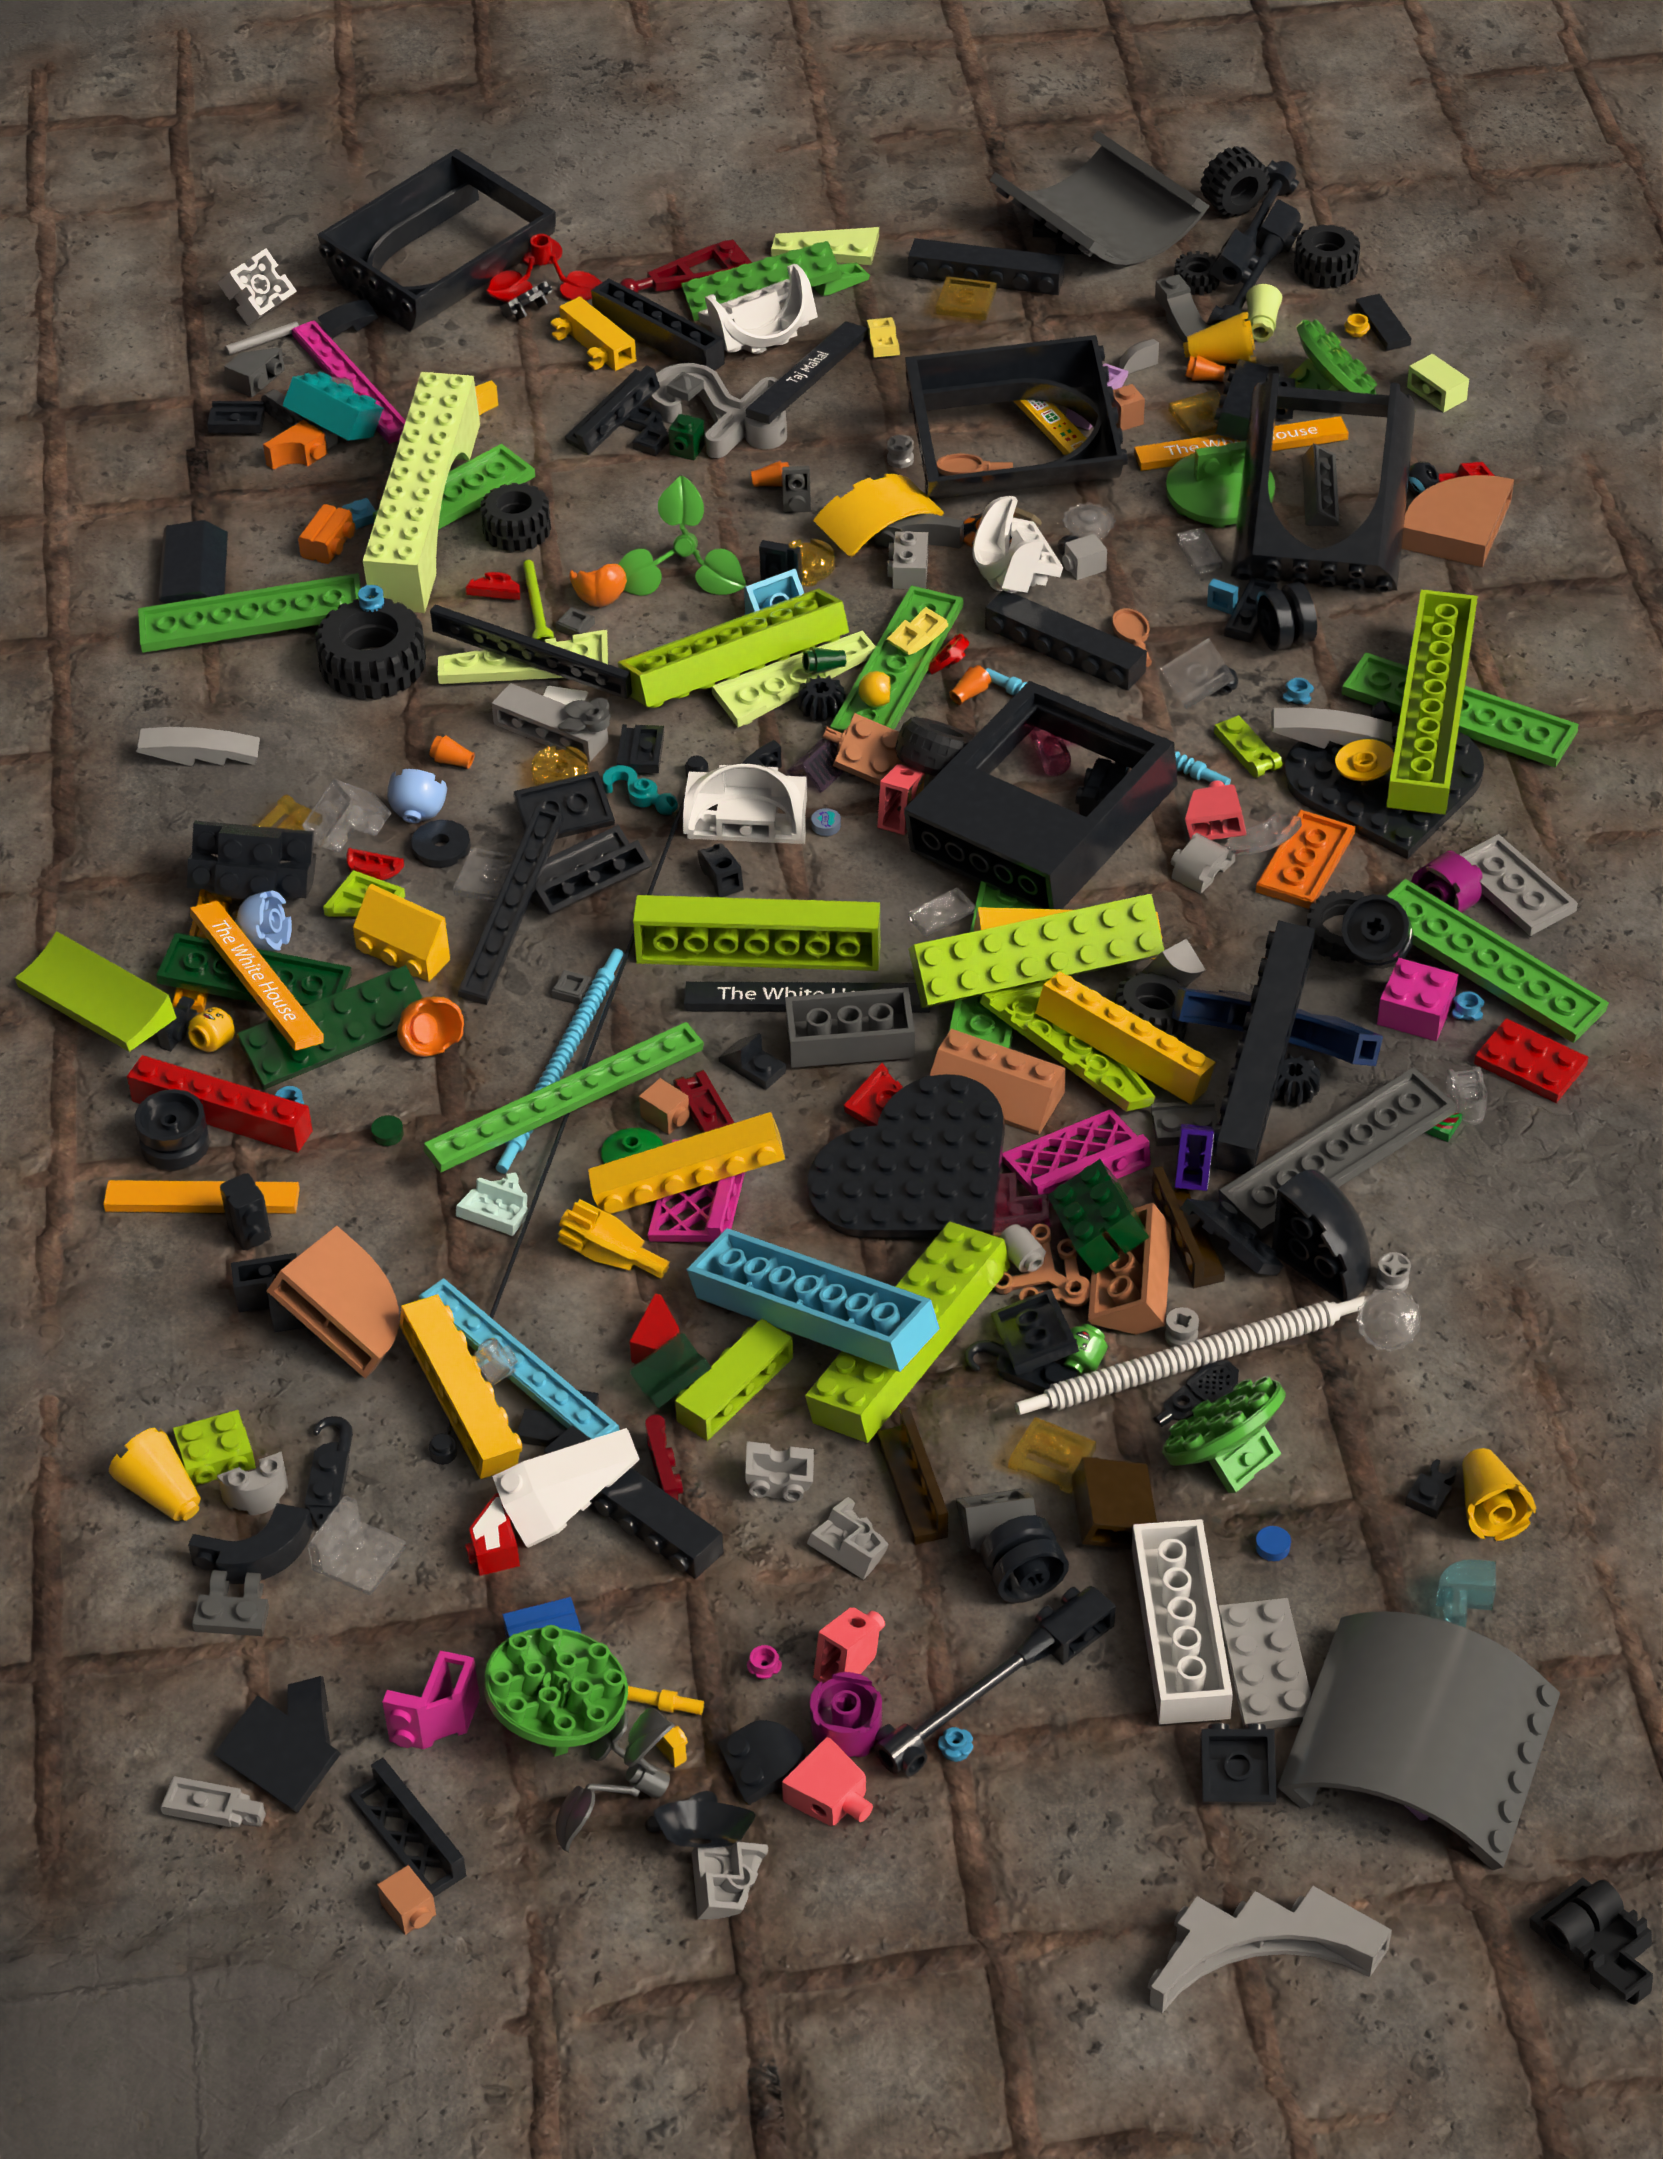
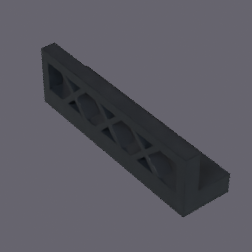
[565,365,660,455]
[349,1757,467,1898]

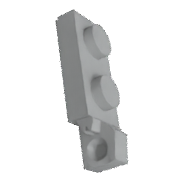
[160,1776,266,1827]

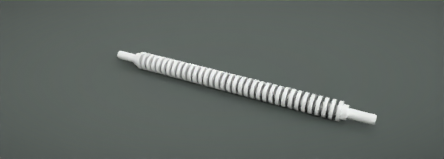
[1015,1296,1368,1415]

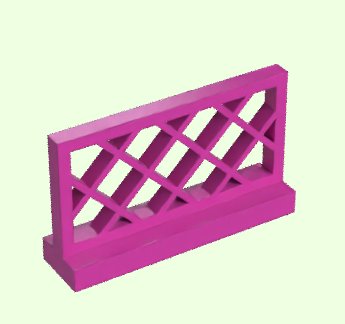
[1002,1109,1151,1211]
[648,1140,745,1243]

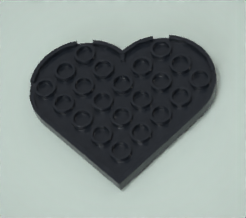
[1285,725,1484,859]
[807,1074,1005,1237]

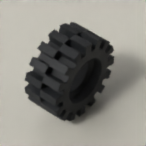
[1174,251,1220,295]

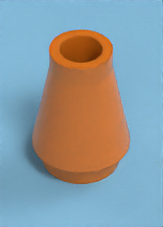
[1185,355,1225,382]
[751,460,789,487]
[949,665,991,705]
[429,735,475,769]

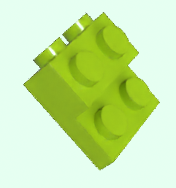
[173,1410,256,1486]

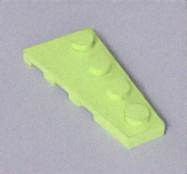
[771,227,879,265]

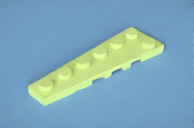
[438,630,608,684]
[712,630,876,727]

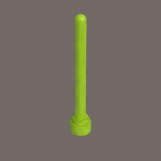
[523,560,554,642]

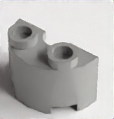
[1171,833,1235,894]
[745,1441,814,1502]
[217,1451,288,1515]

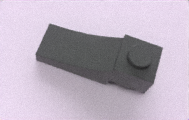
[1155,274,1208,342]
[875,513,964,549]

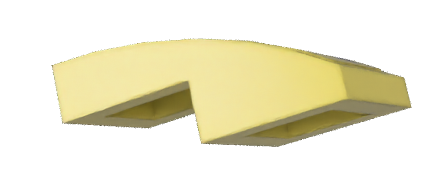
[867,317,900,358]
[887,607,948,655]

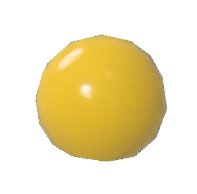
[858,671,890,708]

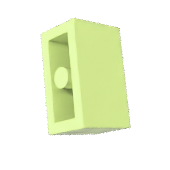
[1407,354,1469,413]

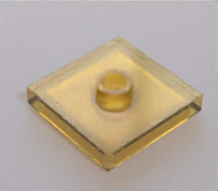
[936,277,997,321]
[1168,389,1221,438]

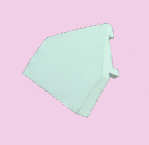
[456,1172,528,1236]

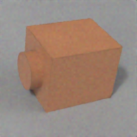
[1111,384,1145,431]
[639,1078,690,1135]
[377,1865,436,1935]

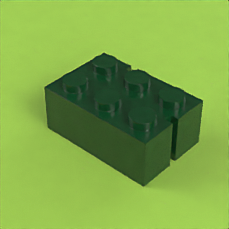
[1047,1159,1149,1274]

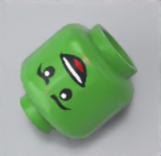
[1061,1324,1108,1375]

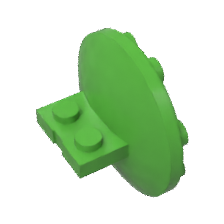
[1289,319,1377,394]
[1166,441,1275,528]
[1162,1376,1286,1493]
[483,1625,628,1757]

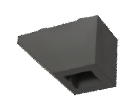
[224,347,285,397]
[782,466,811,513]

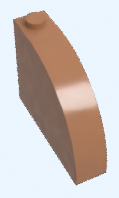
[1402,475,1514,567]
[267,1226,399,1379]

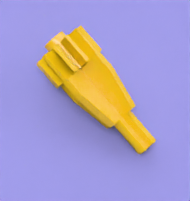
[557,1199,670,1279]

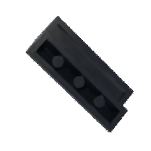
[159,520,228,604]
[530,825,652,915]

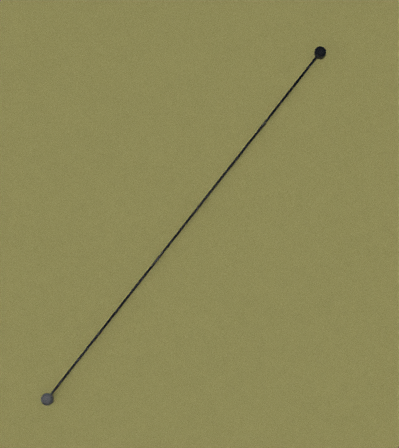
[429,755,709,1465]

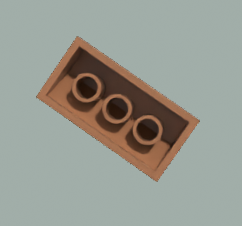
[930,1029,1065,1135]
[1088,1202,1172,1335]

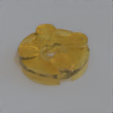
[788,539,835,587]
[531,746,589,786]

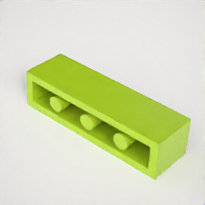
[675,1318,793,1441]

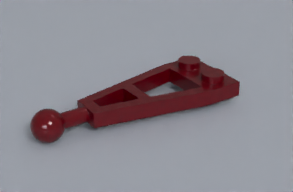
[619,239,752,293]

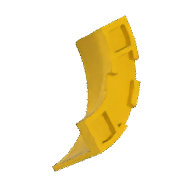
[813,474,944,557]

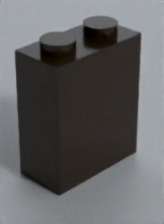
[1071,1457,1157,1550]

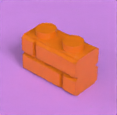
[298,504,356,564]

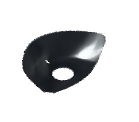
[654,1800,756,1848]

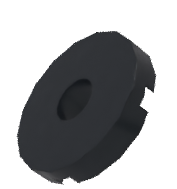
[411,820,471,868]

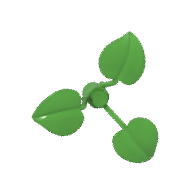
[618,476,746,596]

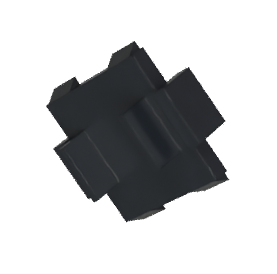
[500,281,552,321]

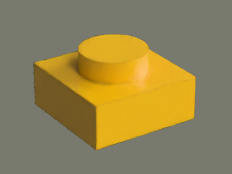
[656,1725,688,1768]

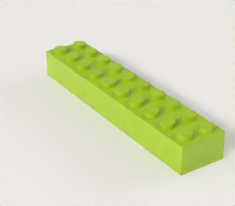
[1387,589,1478,815]

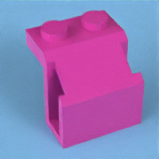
[382,1650,480,1749]

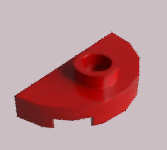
[465,572,521,600]
[928,633,970,675]
[346,848,404,880]

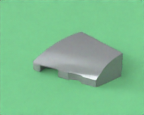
[807,1497,889,1580]
[692,1842,768,1919]

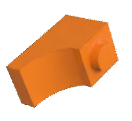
[263,419,328,470]

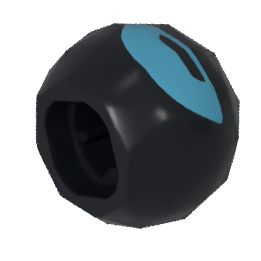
[1408,461,1439,495]

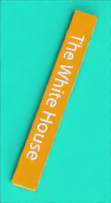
[1134,416,1349,471]
[190,901,324,1051]

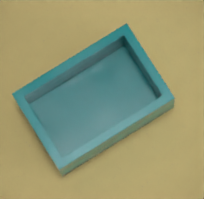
[282,372,384,441]

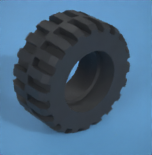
[315,597,426,700]

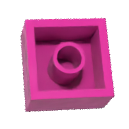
[1377,958,1458,1041]

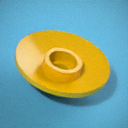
[1335,739,1394,781]

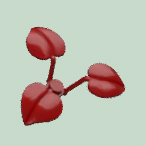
[486,234,602,302]

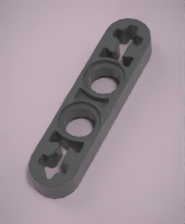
[261,389,338,450]

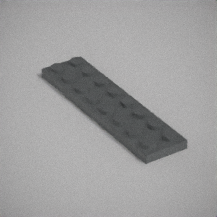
[1219,1067,1456,1237]

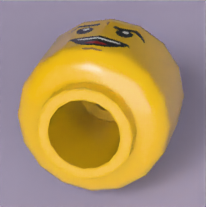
[188,1007,235,1052]

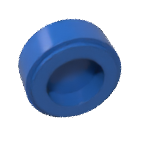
[1255,1526,1291,1561]

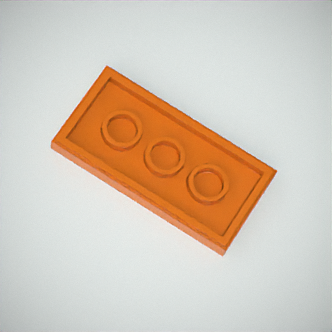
[1256,809,1355,909]

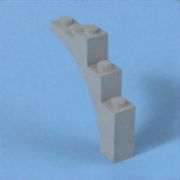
[1148,1886,1392,2013]

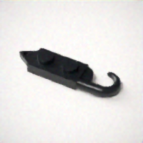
[964,1340,1078,1395]
[304,1416,353,1530]

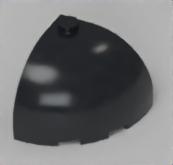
[1272,1169,1371,1302]

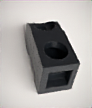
[697,843,744,898]

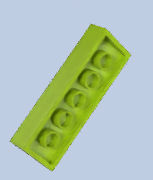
[15,931,176,1052]

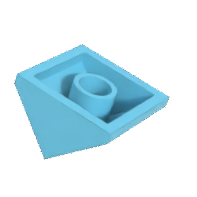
[744,569,804,615]

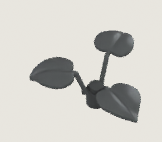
[556,1708,675,1853]

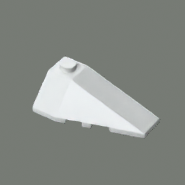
[492,1428,640,1548]

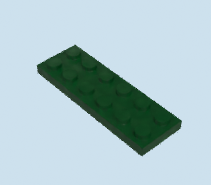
[156,933,352,1007]
[237,965,423,1090]

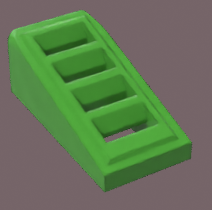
[813,263,870,296]

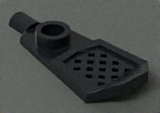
[1153,1360,1239,1427]

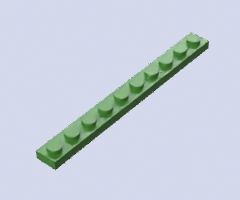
[423,1022,704,1173]

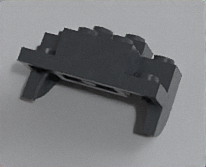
[187,821,316,906]

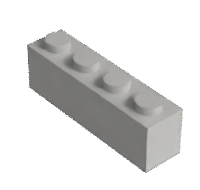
[492,683,608,763]

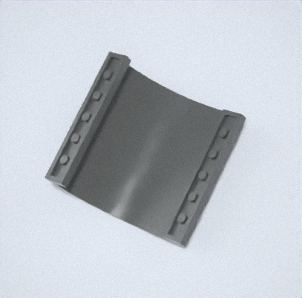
[989,130,1209,265]
[1278,1611,1560,1870]

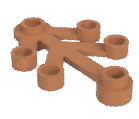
[994,1224,1091,1307]

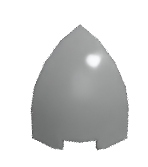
[1119,339,1159,374]

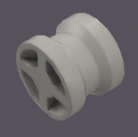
[887,435,914,468]
[1376,1252,1411,1294]
[1165,1307,1199,1347]

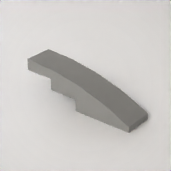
[1271,708,1393,749]
[136,727,260,767]

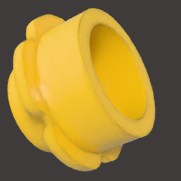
[1344,314,1370,337]

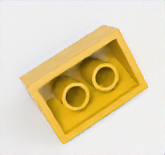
[353,884,450,982]

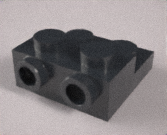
[1200,1723,1276,1805]

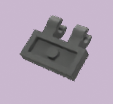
[192,1570,269,1636]

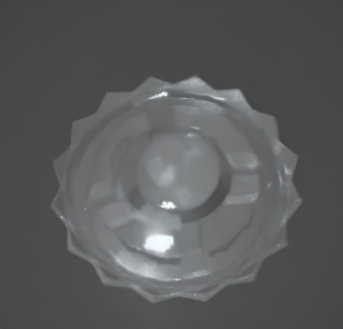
[1062,502,1116,540]
[1356,1287,1422,1352]

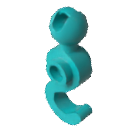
[603,765,678,816]

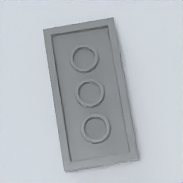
[1460,834,1578,936]
[1218,1598,1311,1729]

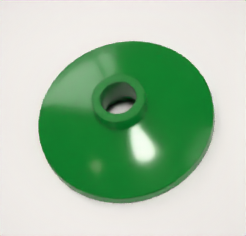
[601,1128,663,1164]

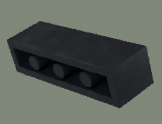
[1213,359,1270,441]

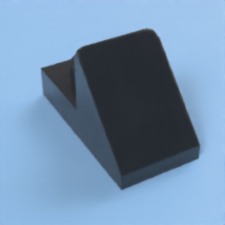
[719,1033,786,1090]

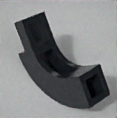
[188,1503,313,1584]

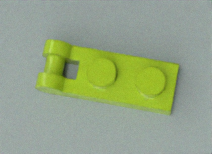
[1214,715,1283,778]

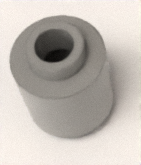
[1000,1224,1046,1272]

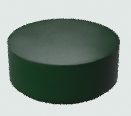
[371,1115,404,1146]

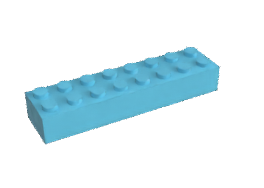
[687,1228,940,1372]

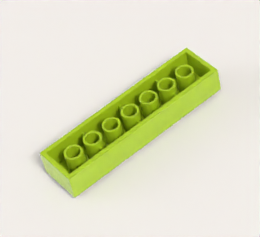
[618,588,849,708]
[908,894,1164,1008]
[633,895,881,971]
[805,1222,1010,1443]

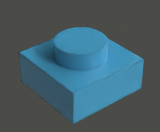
[342,498,376,529]
[1207,578,1239,615]

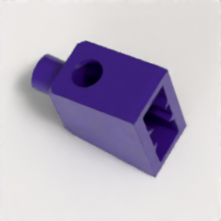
[1175,1124,1214,1191]

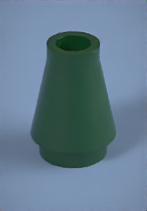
[802,647,846,675]

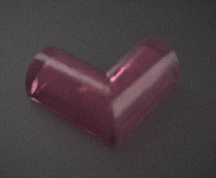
[1028,727,1074,776]
[994,1173,1052,1233]

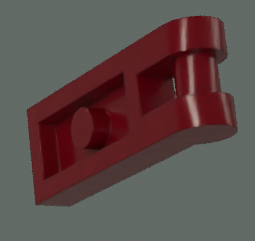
[673,1070,735,1133]
[645,1415,683,1501]

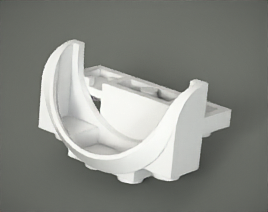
[698,264,818,354]
[972,496,1063,593]
[683,764,807,844]

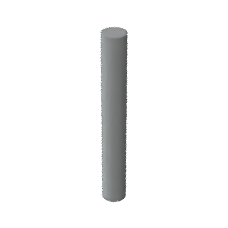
[225,321,299,356]

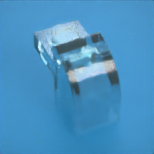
[1436,1559,1496,1628]

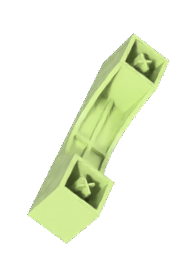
[363,372,480,613]

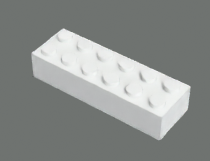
[1132,1519,1233,1724]

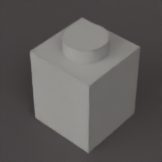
[1062,533,1107,580]

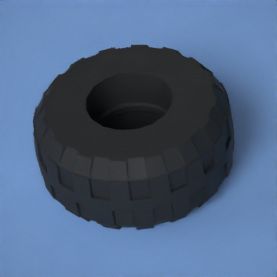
[895,717,975,777]

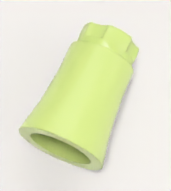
[1246,284,1282,342]

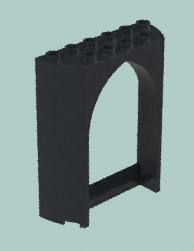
[317,149,556,332]
[905,335,1128,500]
[1231,373,1416,592]

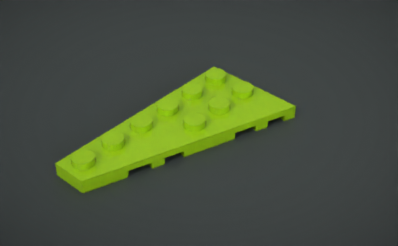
[980,981,1155,1112]

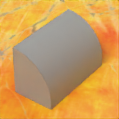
[1141,939,1206,988]

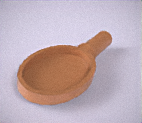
[937,453,1013,476]
[1112,608,1152,667]

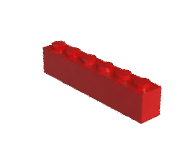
[127,1055,313,1153]

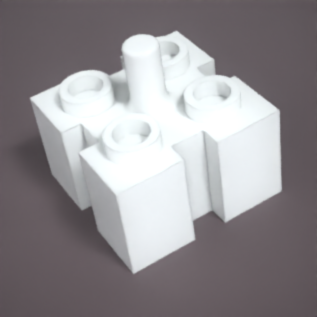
[218,249,296,326]

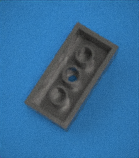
[785,987,915,1068]

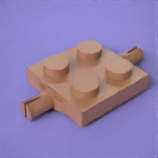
[822,713,913,786]

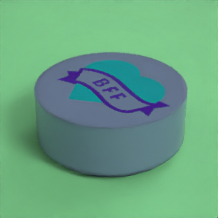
[811,808,841,836]

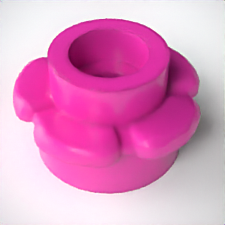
[747,1645,782,1679]

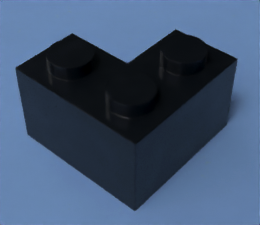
[231,1253,307,1333]

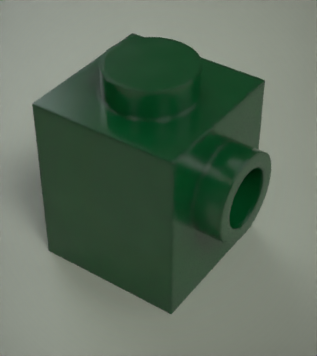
[668,414,705,461]

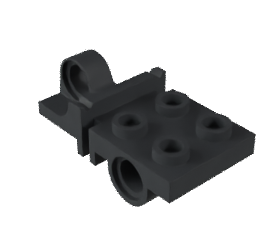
[1529,1877,1653,2005]

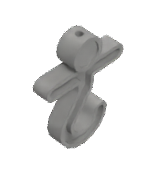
[650,363,787,458]

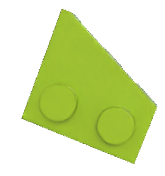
[323,870,406,917]

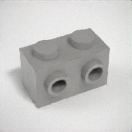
[887,531,928,589]

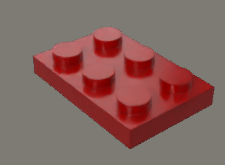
[1474,1018,1588,1103]

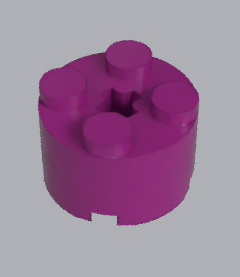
[1411,850,1483,913]
[810,1672,883,1757]

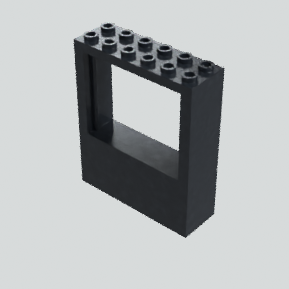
[904,681,1178,909]

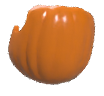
[569,564,627,607]
[397,997,464,1057]

